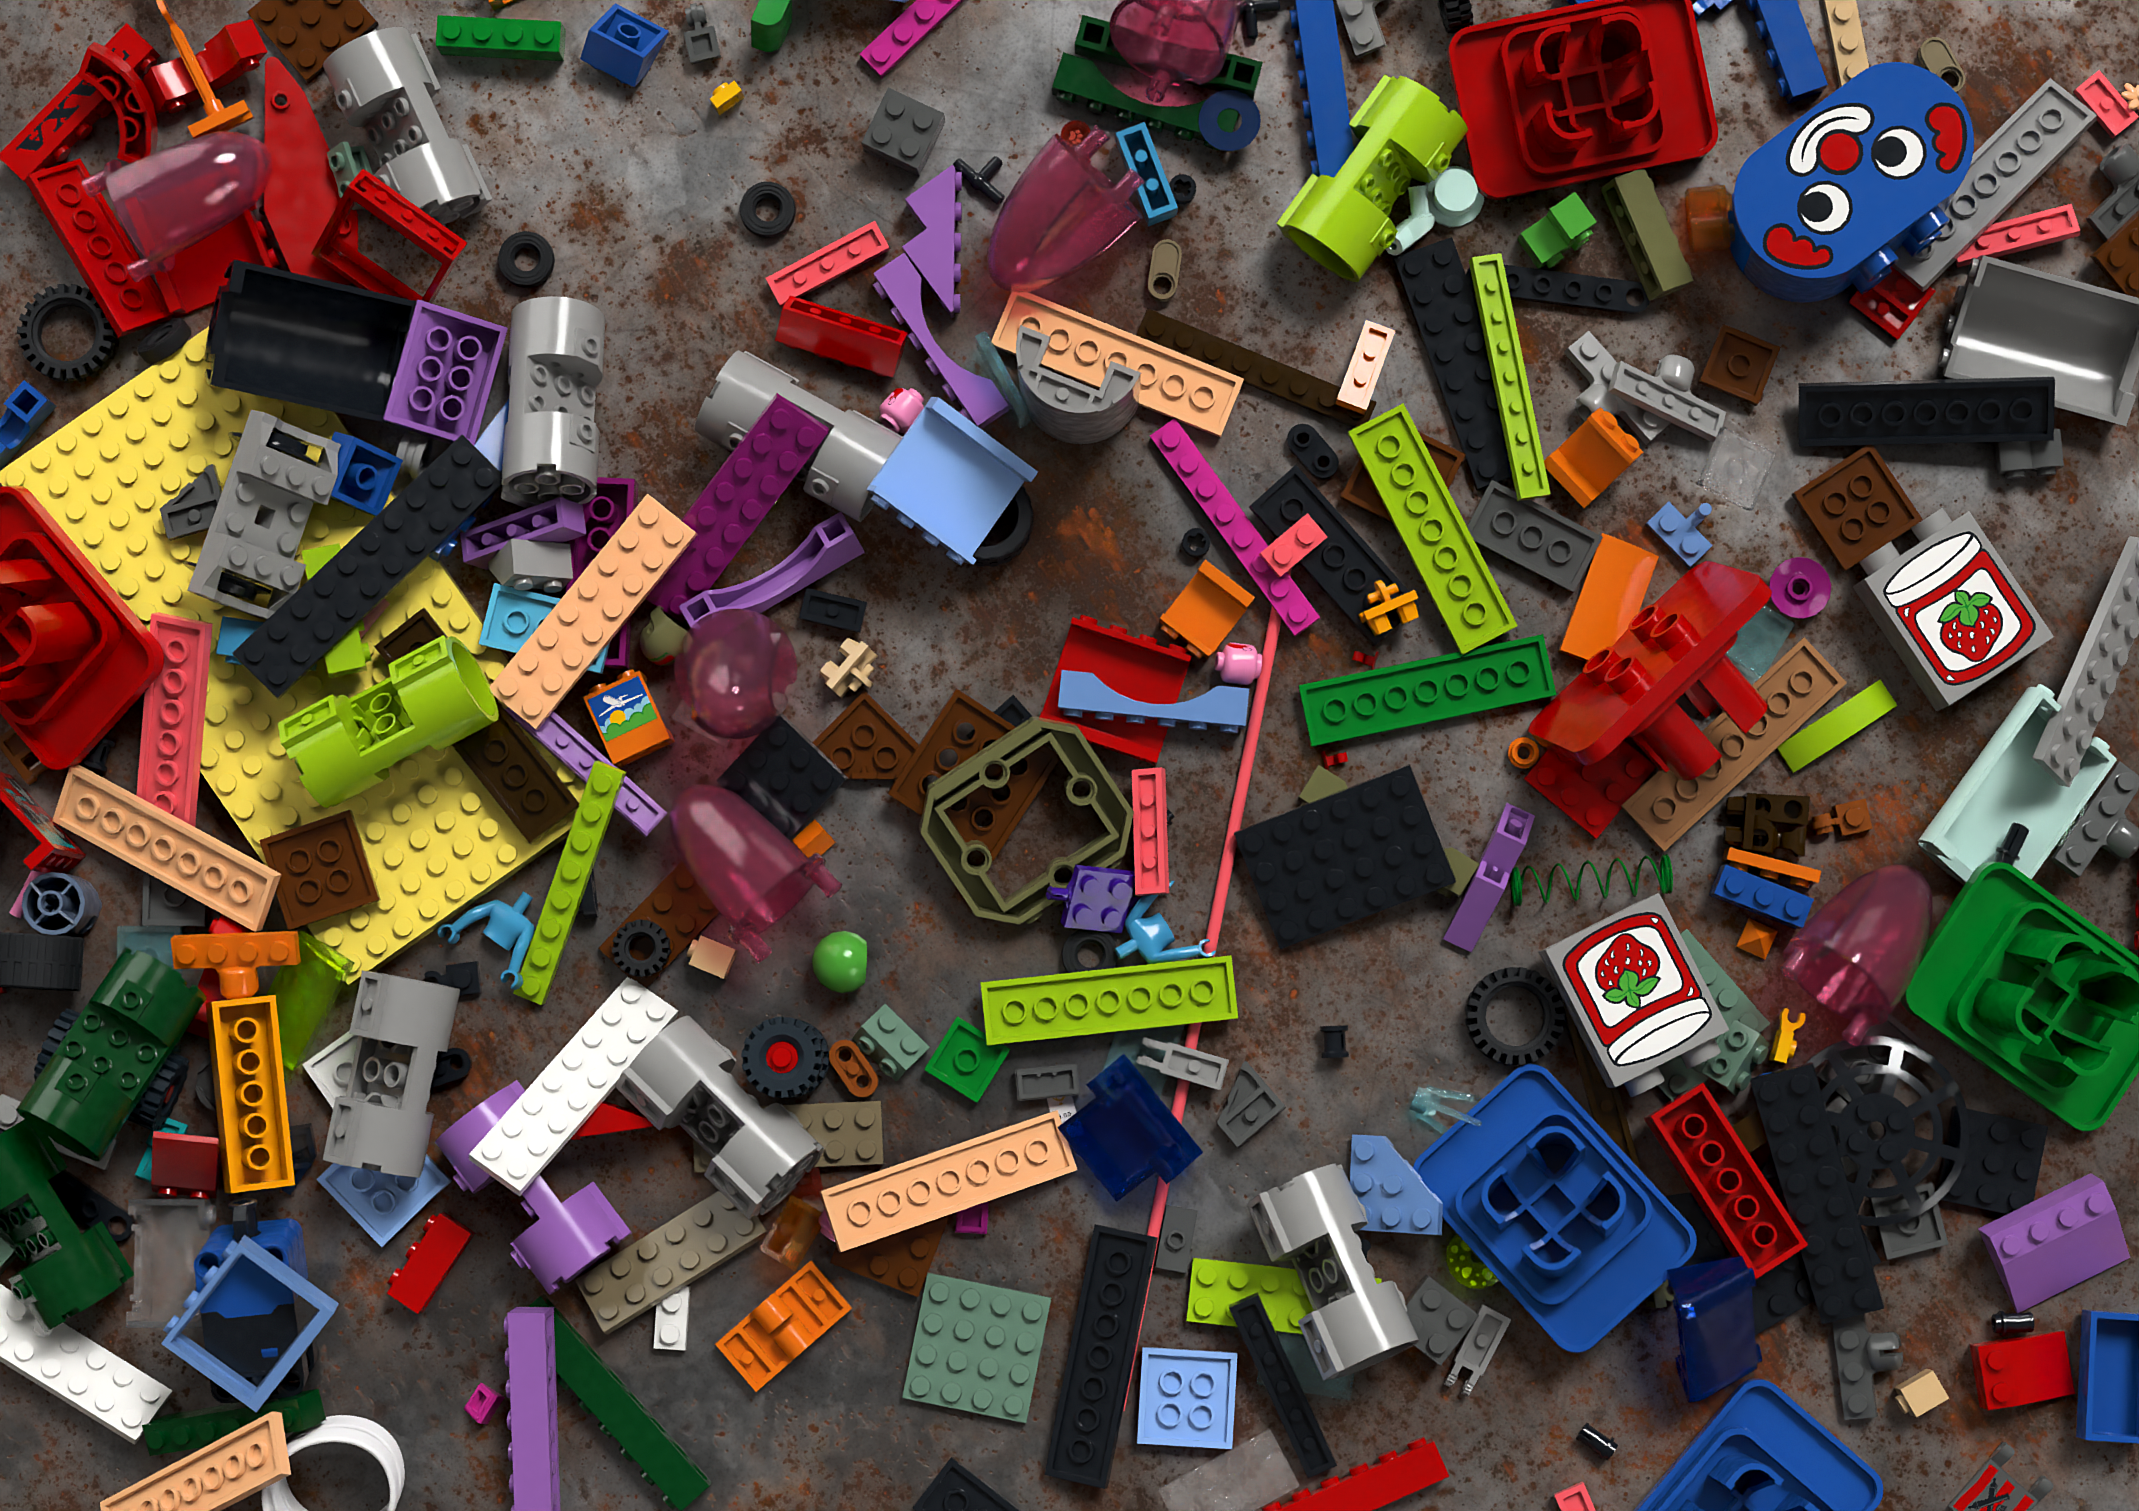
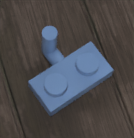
[1645,501,1713,569]

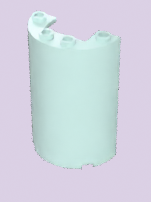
[1918,684,2117,885]

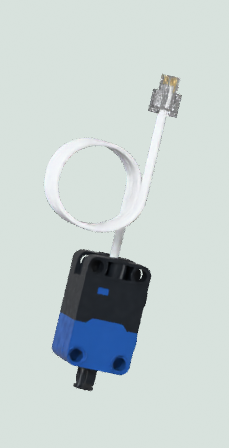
[194,1198,405,1511]

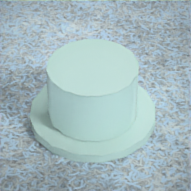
[1426,166,1484,227]

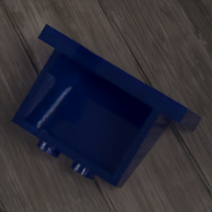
[1058,1054,1203,1202]

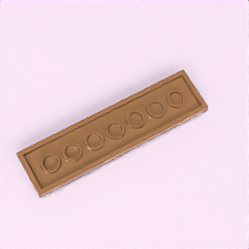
[1621,637,1847,852]

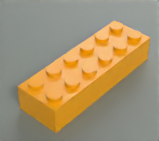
[205,995,295,1193]

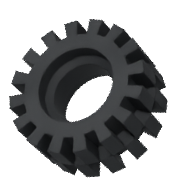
[1437,0,1473,33]
[612,919,671,977]

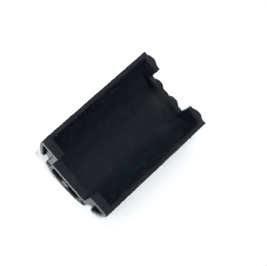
[205,260,416,425]

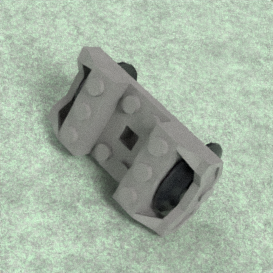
[183,410,341,620]

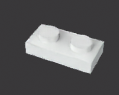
[653,1286,690,1350]

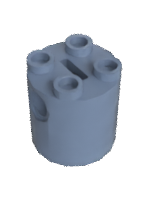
[22,872,102,937]

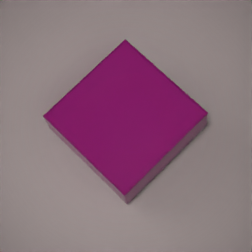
[955,1202,989,1234]

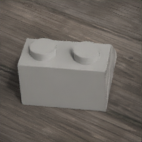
[488,539,573,593]

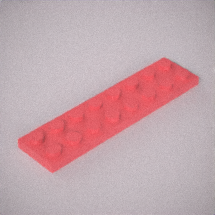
[136,612,213,827]

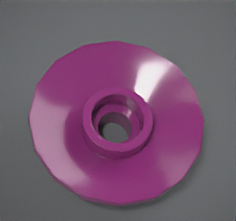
[1769,557,1831,619]

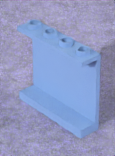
[866,397,1038,565]

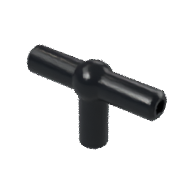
[1218,0,1281,39]
[953,156,1005,205]

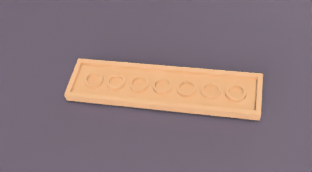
[990,287,1244,438]
[490,493,698,730]
[52,764,281,932]
[819,1110,1077,1252]
[100,1411,291,1511]

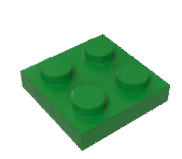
[924,1016,1011,1103]

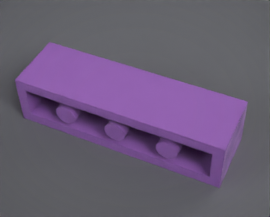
[460,497,586,570]

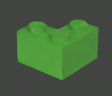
[1517,192,1597,269]

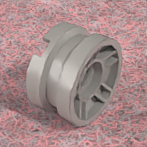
[396,432,433,479]

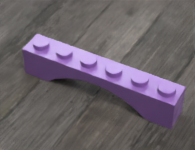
[873,253,1009,429]
[679,512,864,647]

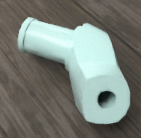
[1385,185,1435,255]

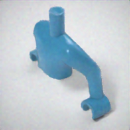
[1115,881,1216,964]
[438,891,535,990]

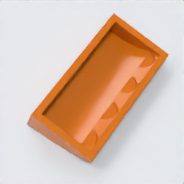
[1558,533,1659,662]

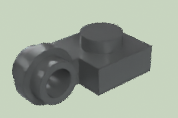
[684,3,722,65]

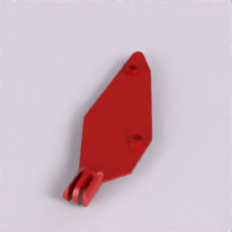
[264,57,358,286]

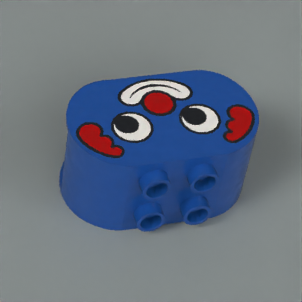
[1725,62,1974,303]

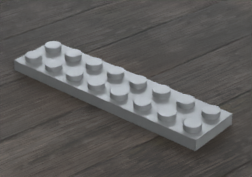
[1892,78,2097,292]
[2032,536,2139,787]

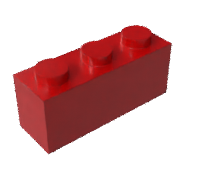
[387,1212,475,1314]

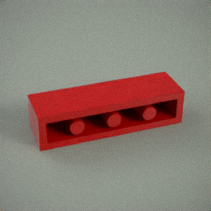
[775,296,908,377]

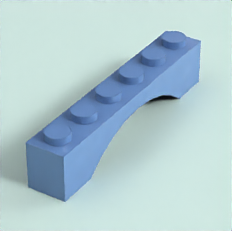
[1058,670,1249,733]

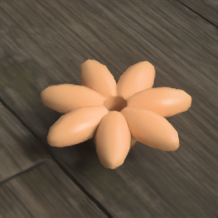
[2121,83,2139,111]

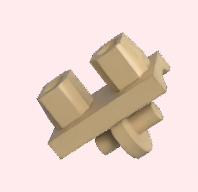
[820,638,878,698]

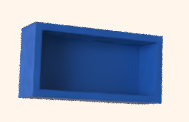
[2076,1309,2139,1444]

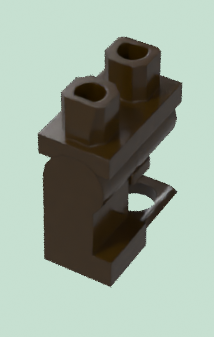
[1723,793,1810,858]

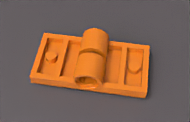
[715,1260,853,1392]

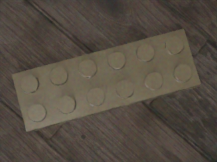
[693,1101,884,1172]
[575,1191,769,1335]

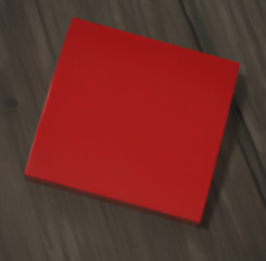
[1848,266,1936,340]

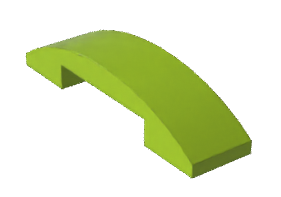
[1776,679,1897,773]

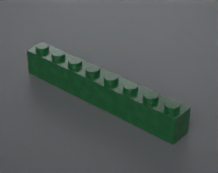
[528,1294,712,1511]

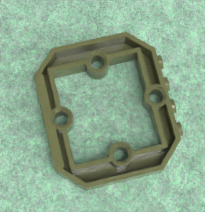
[919,716,1134,925]

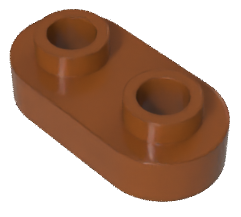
[829,1040,879,1097]

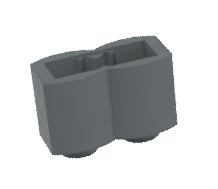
[1994,429,2064,479]

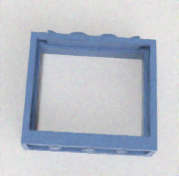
[161,1235,339,1412]

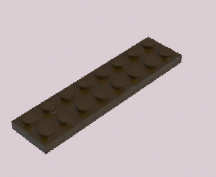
[374,608,580,844]

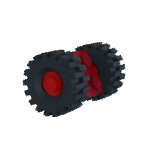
[34,1009,189,1131]
[741,1017,830,1098]

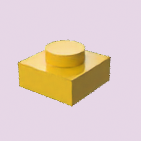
[710,80,744,116]

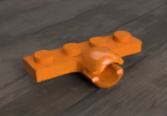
[170,931,301,999]

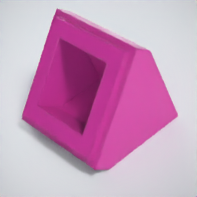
[464,1383,505,1424]

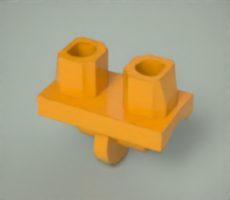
[1358,580,1419,636]

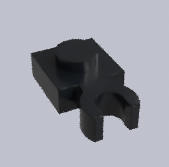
[424,961,482,996]

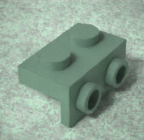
[327,142,373,210]
[852,1004,930,1081]
[1702,1020,1770,1096]

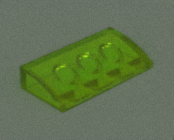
[266,930,355,1071]

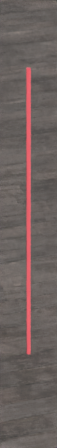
[1123,568,1292,1411]

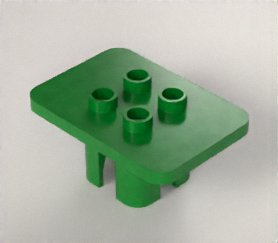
[1899,861,2139,1131]

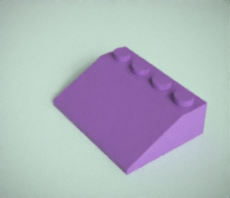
[383,299,508,445]
[1978,1173,2130,1313]

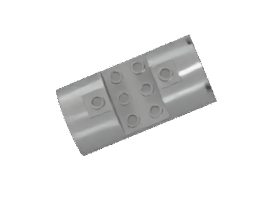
[323,27,492,238]
[501,296,605,508]
[695,350,903,522]
[323,970,460,1178]
[616,1015,824,1219]
[1247,1163,1419,1381]

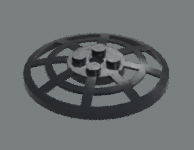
[1805,1036,1969,1226]

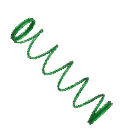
[1511,854,1673,907]

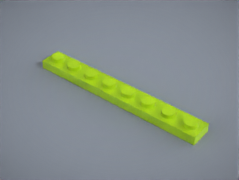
[1469,253,1551,501]
[513,761,626,1005]

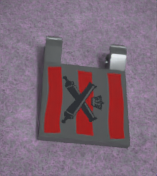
[1948,1442,2054,1511]

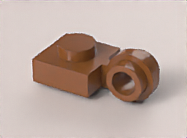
[1810,799,1873,836]

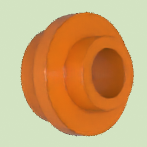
[1508,737,1539,769]

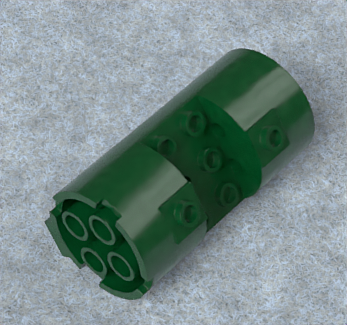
[16,947,207,1161]
[0,1119,135,1332]

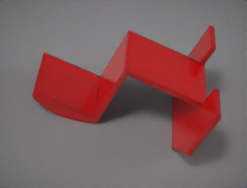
[1352,651,1379,670]
[1321,751,1348,770]

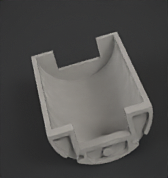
[1938,255,2139,426]
[1016,325,1141,444]

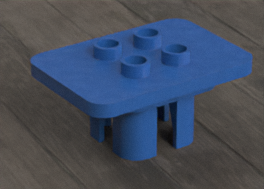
[1413,1064,1697,1353]
[1633,1378,1883,1511]

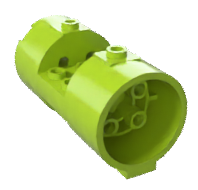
[1276,75,1468,282]
[278,635,499,808]

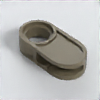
[1918,37,1965,93]
[1148,239,1182,302]

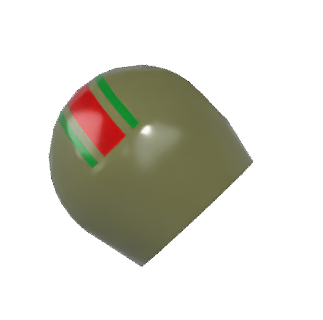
[640,605,695,666]

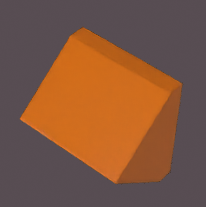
[792,819,836,863]

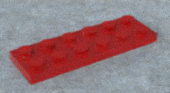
[24,158,173,338]

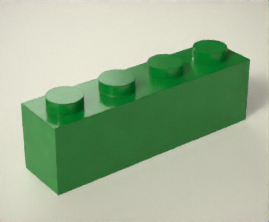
[436,15,566,61]

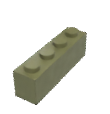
[1600,168,1694,301]

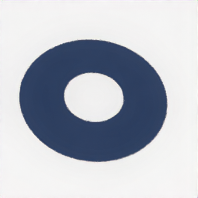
[1199,90,1261,151]

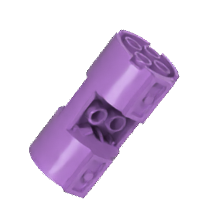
[435,1080,632,1295]

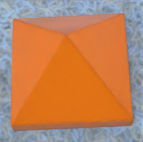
[1736,918,1778,960]

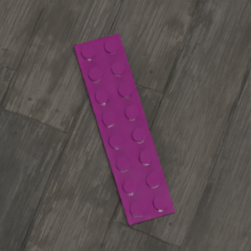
[645,393,829,623]

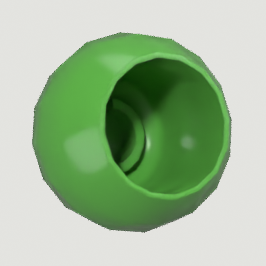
[812,931,867,993]

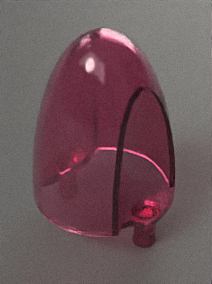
[1110,0,1242,103]
[987,125,1145,293]
[82,131,272,282]
[674,609,797,740]
[670,784,843,963]
[1780,864,1933,1045]

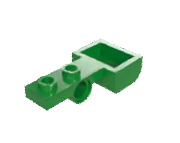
[751,0,792,52]

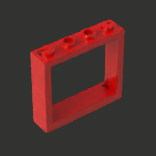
[311,169,467,304]

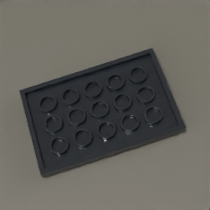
[1234,764,1457,949]

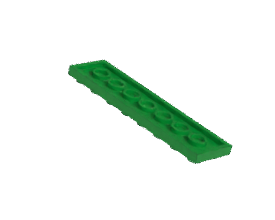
[1298,634,1556,747]

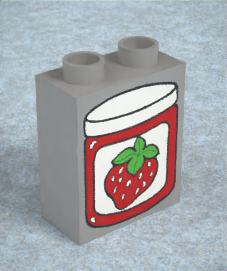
[1853,508,2054,711]
[1538,893,1729,1097]

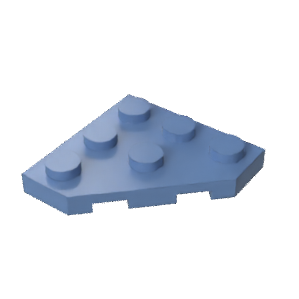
[1350,1134,1443,1235]

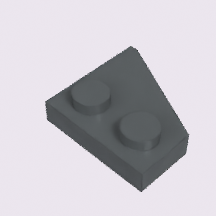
[160,464,222,541]
[1217,1061,1286,1149]

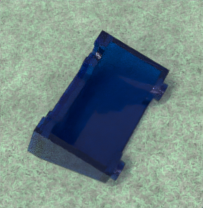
[1667,1256,1762,1403]

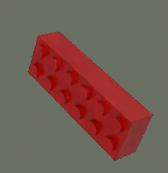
[1644,1082,1808,1280]

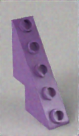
[902,165,962,318]
[1443,803,1535,953]

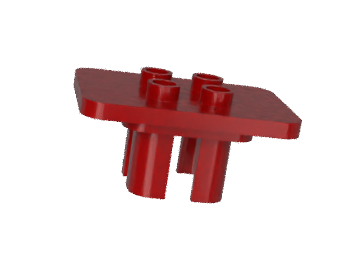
[1447,0,1718,200]
[0,486,164,770]
[1528,561,1772,781]

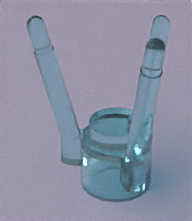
[1410,1085,1482,1134]

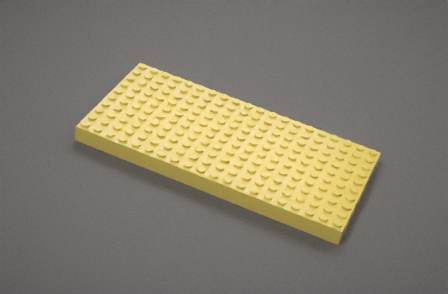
[0,326,586,986]

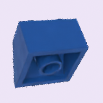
[580,3,669,87]
[330,431,403,517]

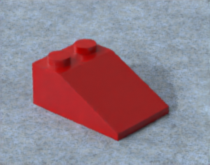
[571,1101,655,1140]
[151,1131,222,1202]
[1969,1330,2075,1410]

